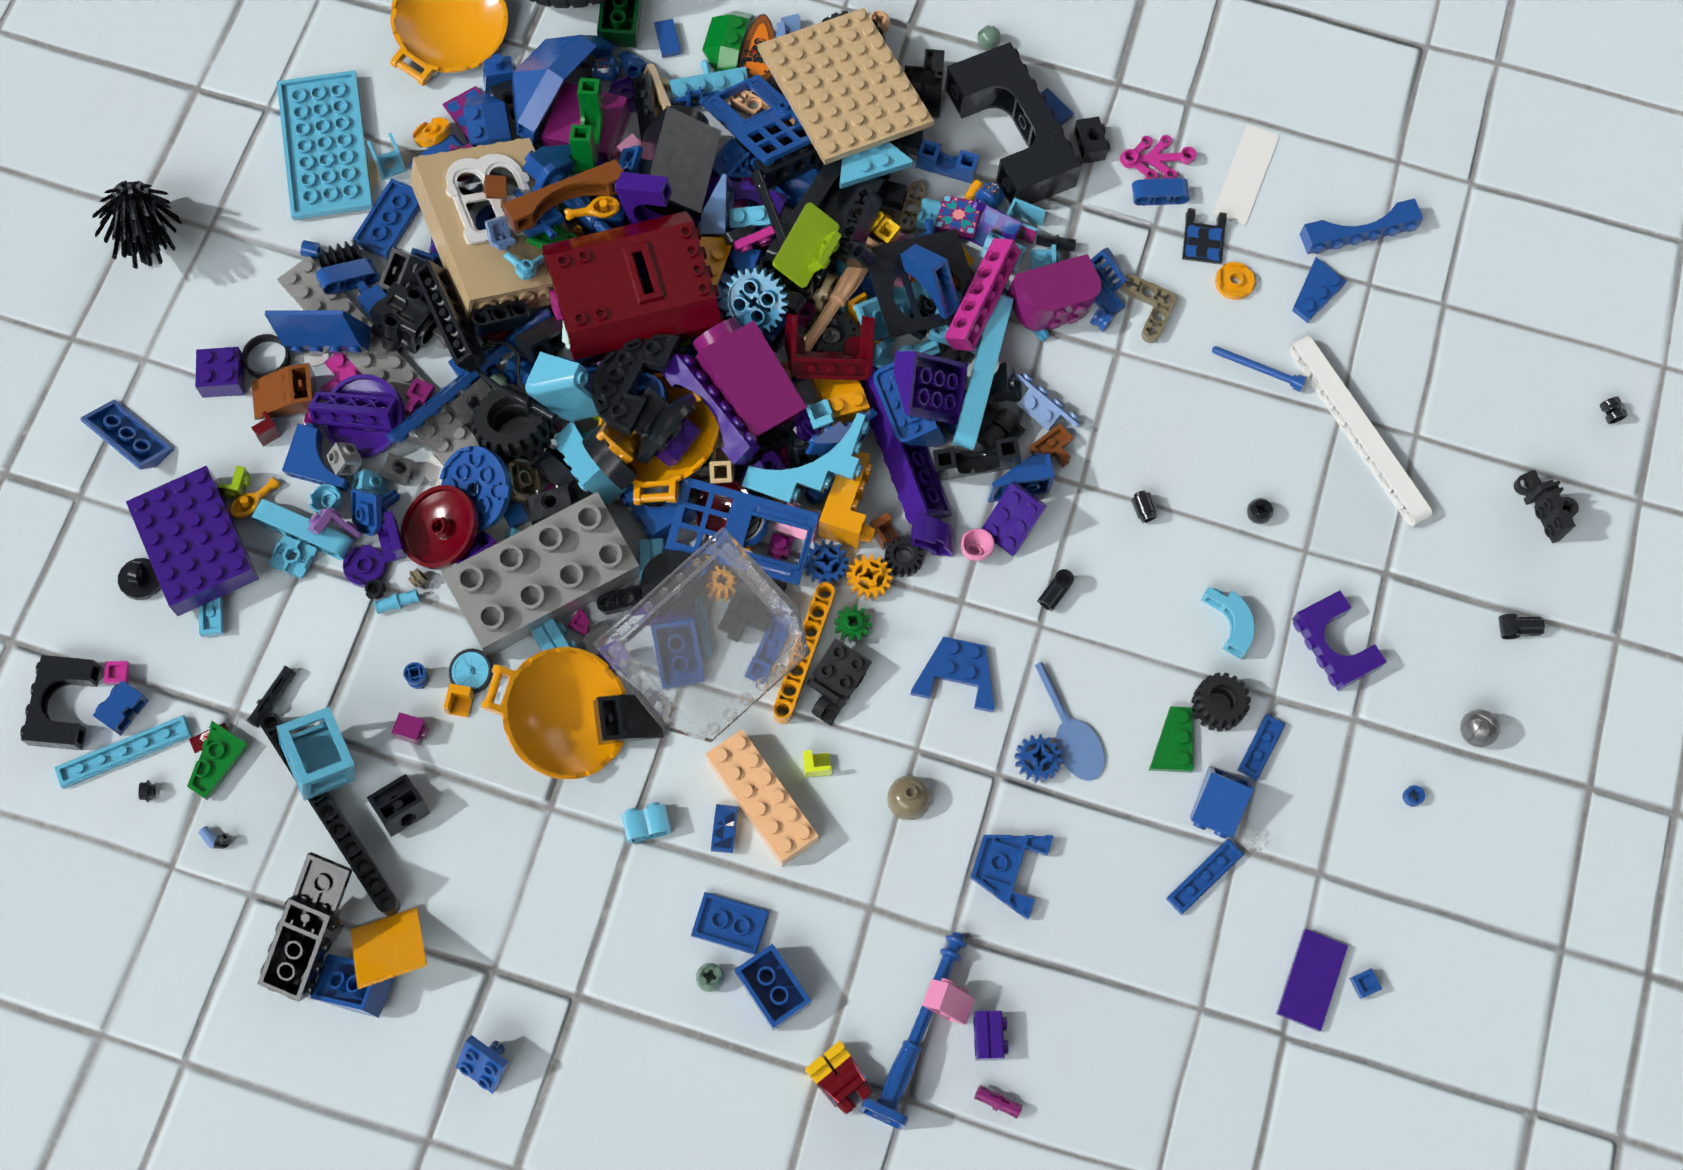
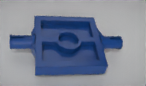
[513,188,564,240]

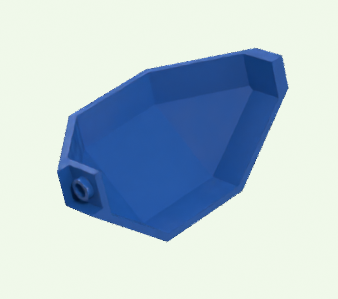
[512,35,617,145]

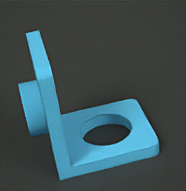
[350,469,389,496]

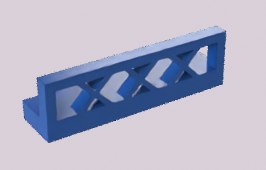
[603,145,643,228]

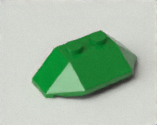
[702,11,754,72]

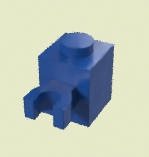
[356,280,388,321]

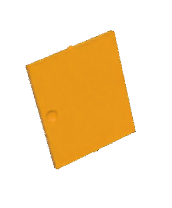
[350,907,427,989]

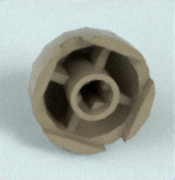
[506,458,541,502]
[887,775,931,820]

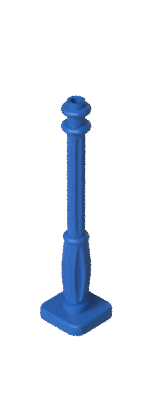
[532,156,654,292]
[859,932,967,1130]

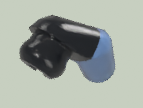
[198,826,231,849]

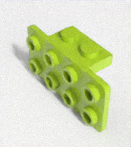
[772,202,842,288]

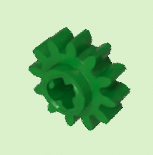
[834,604,872,643]

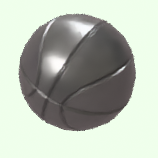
[1460,709,1500,747]

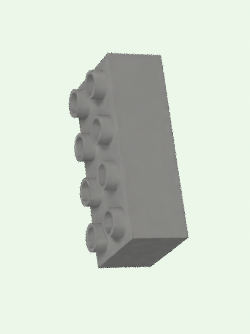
[441,492,640,657]

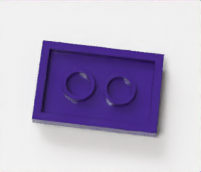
[981,481,1048,556]

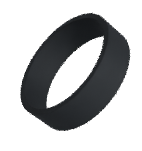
[242,334,291,379]

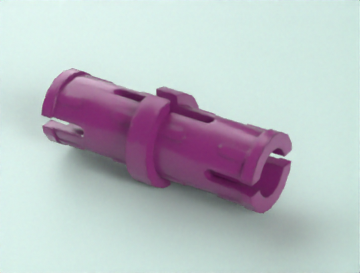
[974,1085,1023,1119]

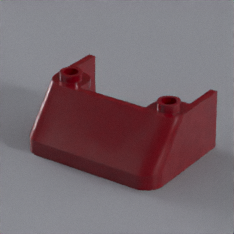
[784,313,875,380]

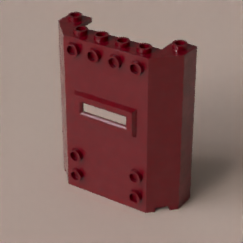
[542,211,724,366]

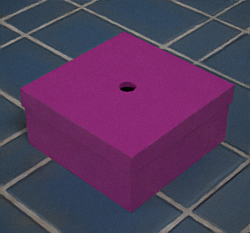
[542,82,631,162]

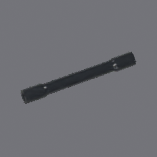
[751,170,787,248]

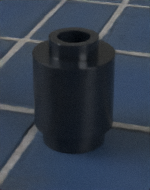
[1131,490,1158,523]

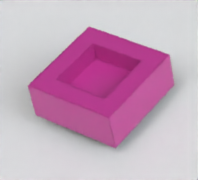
[103,661,130,685]

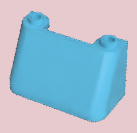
[525,352,599,422]

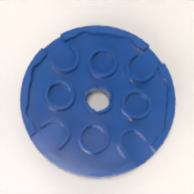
[439,446,511,531]

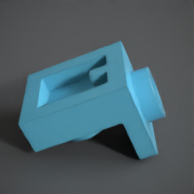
[1029,244,1060,270]

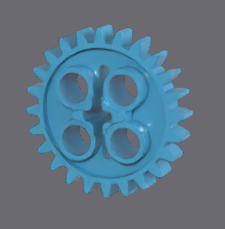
[721,266,789,334]

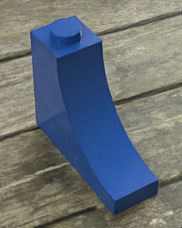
[900,244,960,319]
[282,423,350,492]

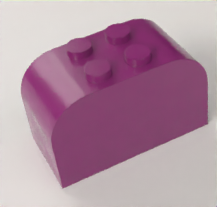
[1006,254,1101,331]

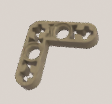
[879,181,927,234]
[1120,274,1176,343]

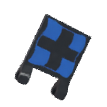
[1182,208,1227,265]

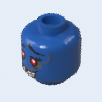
[592,56,621,82]
[975,182,1004,209]

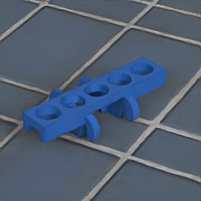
[670,86,720,111]

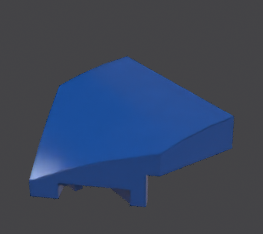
[712,138,751,179]

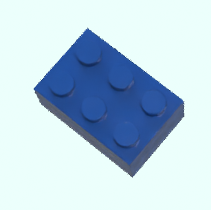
[734,943,812,1031]

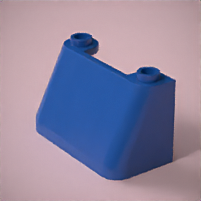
[873,362,949,448]

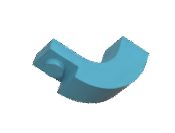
[1201,587,1254,659]

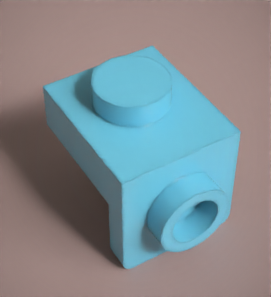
[915,198,942,231]

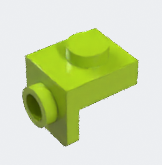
[218,466,251,499]

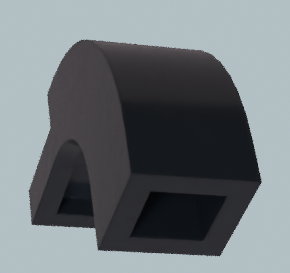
[582,425,638,491]

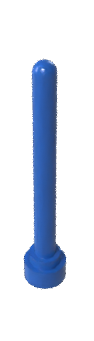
[1212,346,1307,392]

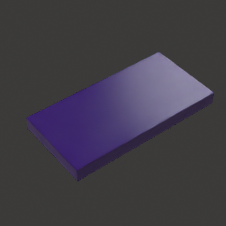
[1276,929,1348,1032]

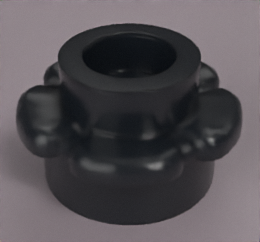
[365,579,386,600]
[138,780,156,802]

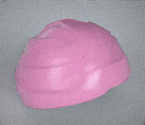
[961,528,994,561]

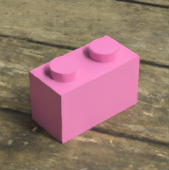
[922,978,975,1025]

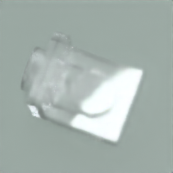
[1233,818,1270,853]

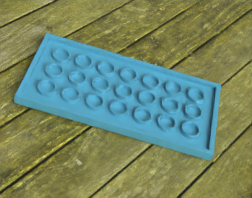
[277,70,373,220]

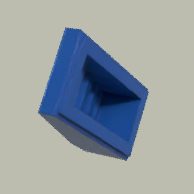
[1091,247,1128,292]

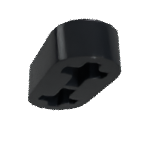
[722,225,756,246]

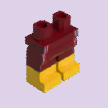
[805,1040,873,1115]

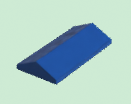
[80,399,173,470]

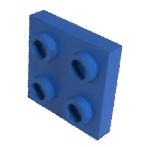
[456,1035,509,1094]

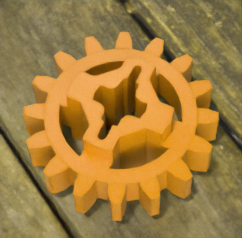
[846,554,893,601]

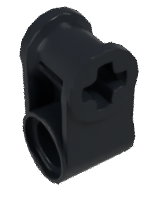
[787,442,815,468]

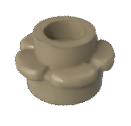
[408,568,428,588]

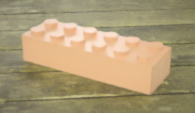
[706,729,819,867]

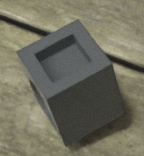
[381,453,416,486]

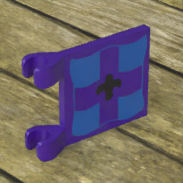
[959,199,1023,247]

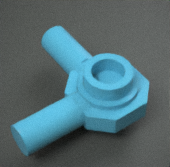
[503,251,545,280]

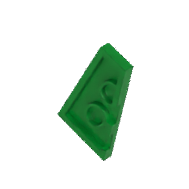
[1148,706,1193,773]
[187,721,249,800]

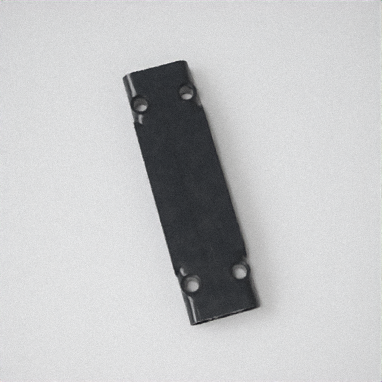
[748,140,905,315]

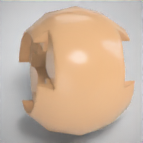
[869,10,891,34]

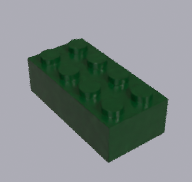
[597,0,643,48]

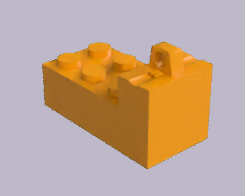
[818,451,875,549]

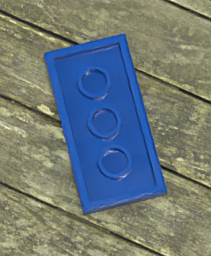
[351,178,420,260]

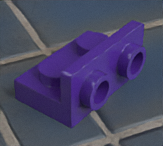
[377,510,406,563]

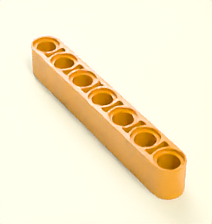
[773,582,835,724]

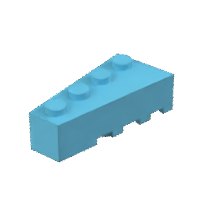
[554,421,627,505]

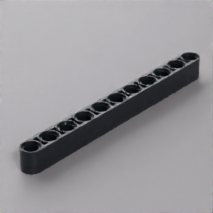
[260,712,400,916]

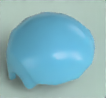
[309,484,342,513]

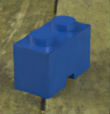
[93,681,149,736]

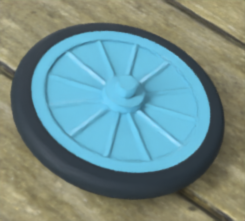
[449,648,493,694]

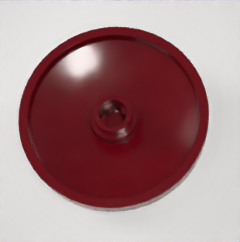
[401,485,479,569]

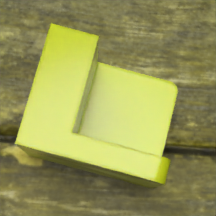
[803,750,832,778]

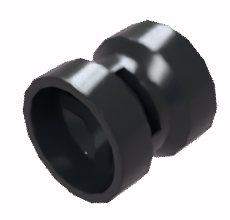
[1599,396,1628,424]

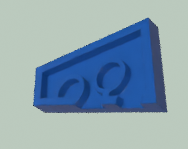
[1292,257,1347,323]

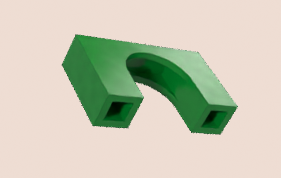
[569,78,605,173]

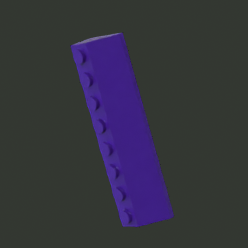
[859,366,953,524]

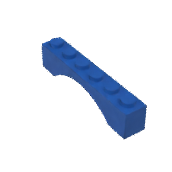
[1299,198,1423,254]

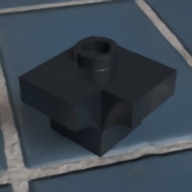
[988,362,1021,403]

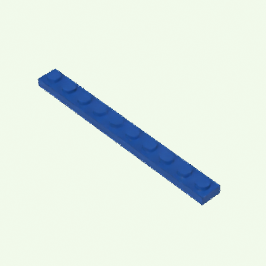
[385,309,552,443]

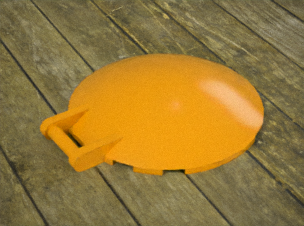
[390,0,508,86]
[598,373,720,505]
[480,647,626,780]

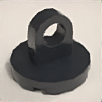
[118,558,161,600]

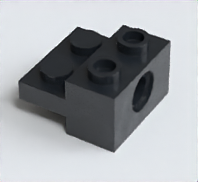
[366,774,430,837]

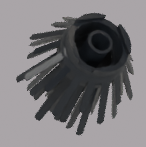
[92,180,182,269]

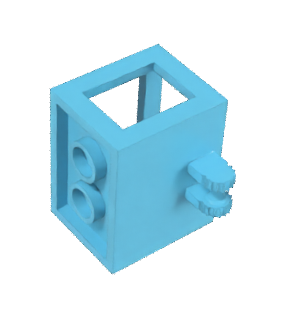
[276,707,356,801]

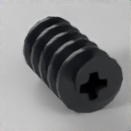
[317,239,363,268]

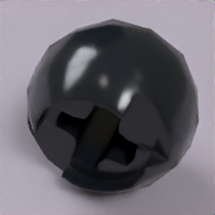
[1247,498,1273,524]

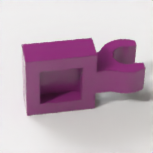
[404,378,435,416]
[767,533,793,561]

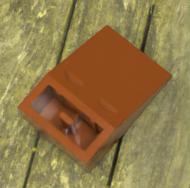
[251,363,316,420]

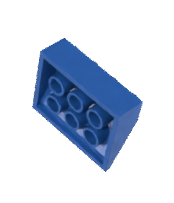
[265,310,371,354]

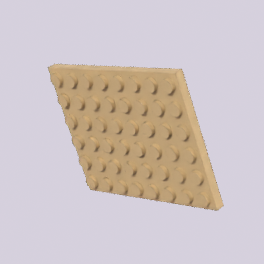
[758,8,934,165]

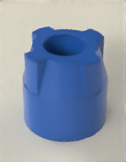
[300,240,321,259]

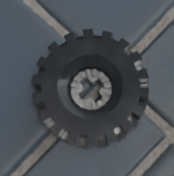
[806,310,857,352]

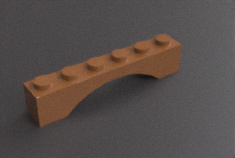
[503,159,624,234]

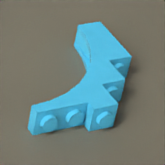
[742,413,869,505]

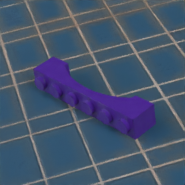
[660,354,761,465]

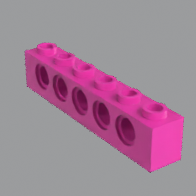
[944,238,1021,352]

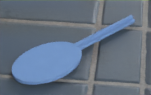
[1035,662,1105,781]

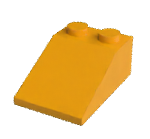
[811,379,870,426]

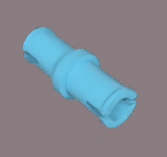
[374,588,420,614]

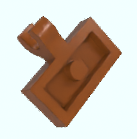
[1028,424,1074,467]

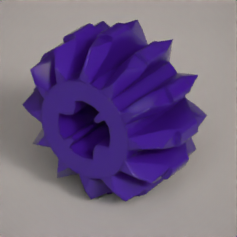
[791,409,824,442]

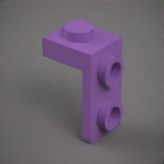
[307,508,361,538]

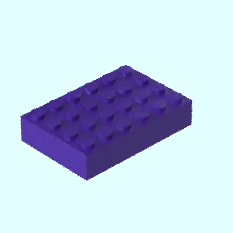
[126,465,259,616]

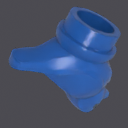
[617,51,649,78]

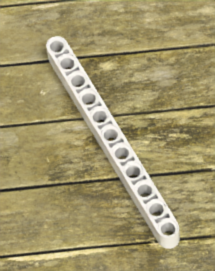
[1288,336,1432,526]

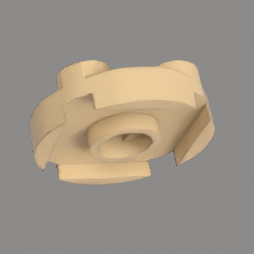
[813,273,839,312]

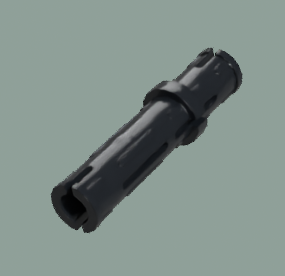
[246,666,296,728]

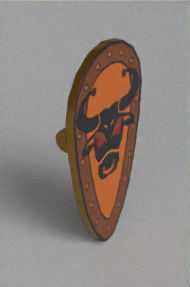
[739,14,775,80]

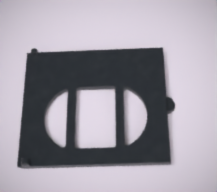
[867,229,974,338]

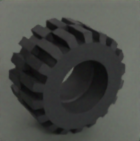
[1191,672,1251,732]

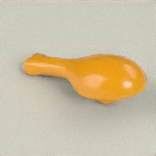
[564,196,620,221]
[230,477,281,519]

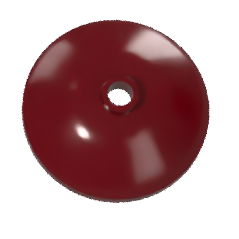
[696,480,752,542]

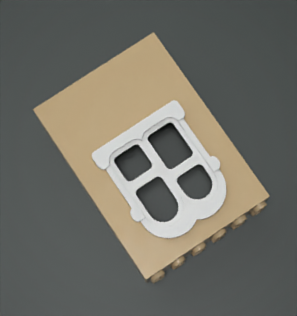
[410,138,570,322]

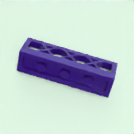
[308,391,397,430]

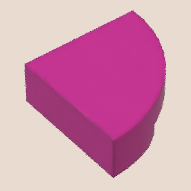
[568,608,590,637]

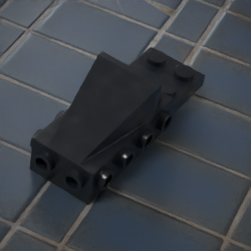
[257,852,353,1002]

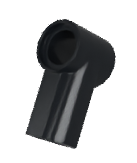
[1037,569,1074,612]
[1498,613,1545,640]

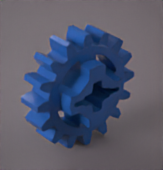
[804,540,849,584]
[1014,734,1063,783]

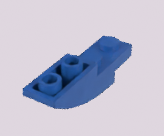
[806,408,878,455]

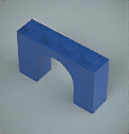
[619,484,698,539]

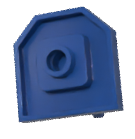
[351,489,400,536]

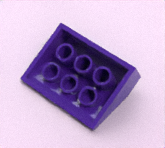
[894,351,968,425]

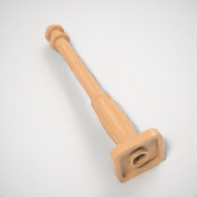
[781,237,880,382]

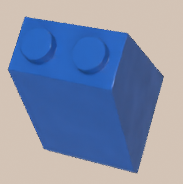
[1190,766,1254,839]

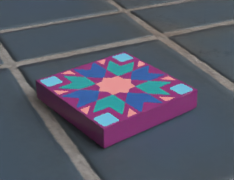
[934,195,981,238]

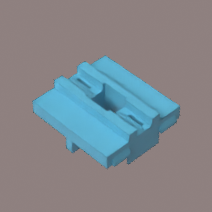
[268,535,318,579]

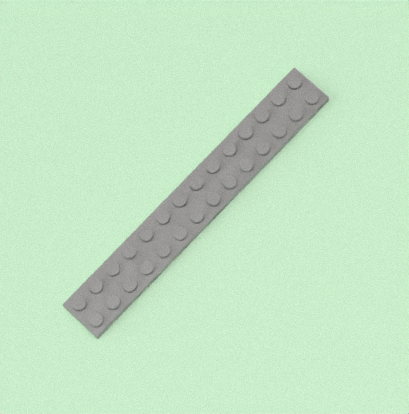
[277,256,479,465]

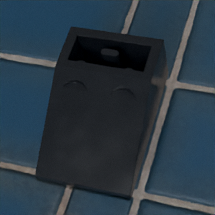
[378,247,443,302]
[593,695,664,745]

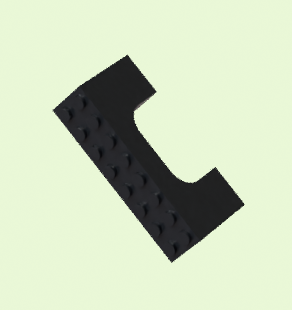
[945,42,1082,206]

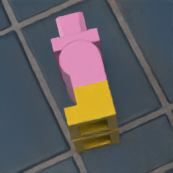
[870,211,907,244]

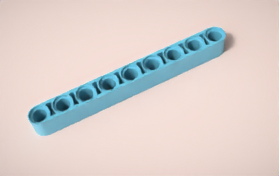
[952,294,1014,450]

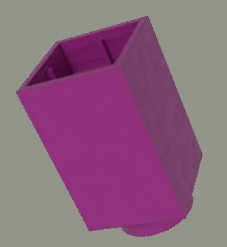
[692,317,807,440]

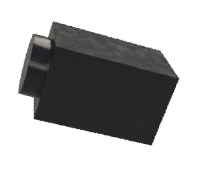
[638,105,721,221]

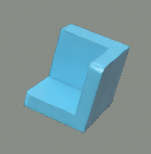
[806,399,836,430]

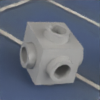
[327,442,363,476]

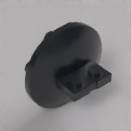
[634,387,697,464]

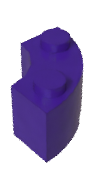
[911,513,955,557]

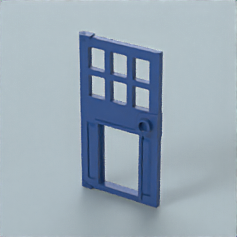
[699,74,812,166]
[665,477,820,586]

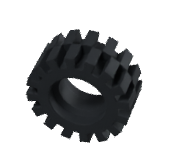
[884,536,923,577]

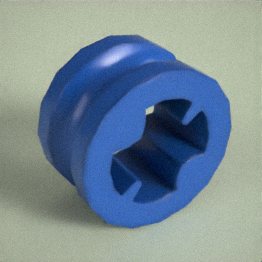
[1402,785,1425,807]

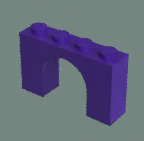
[615,172,673,224]
[1292,590,1387,691]

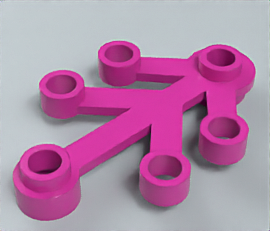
[1120,135,1196,179]

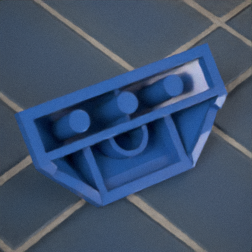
[463,93,512,147]

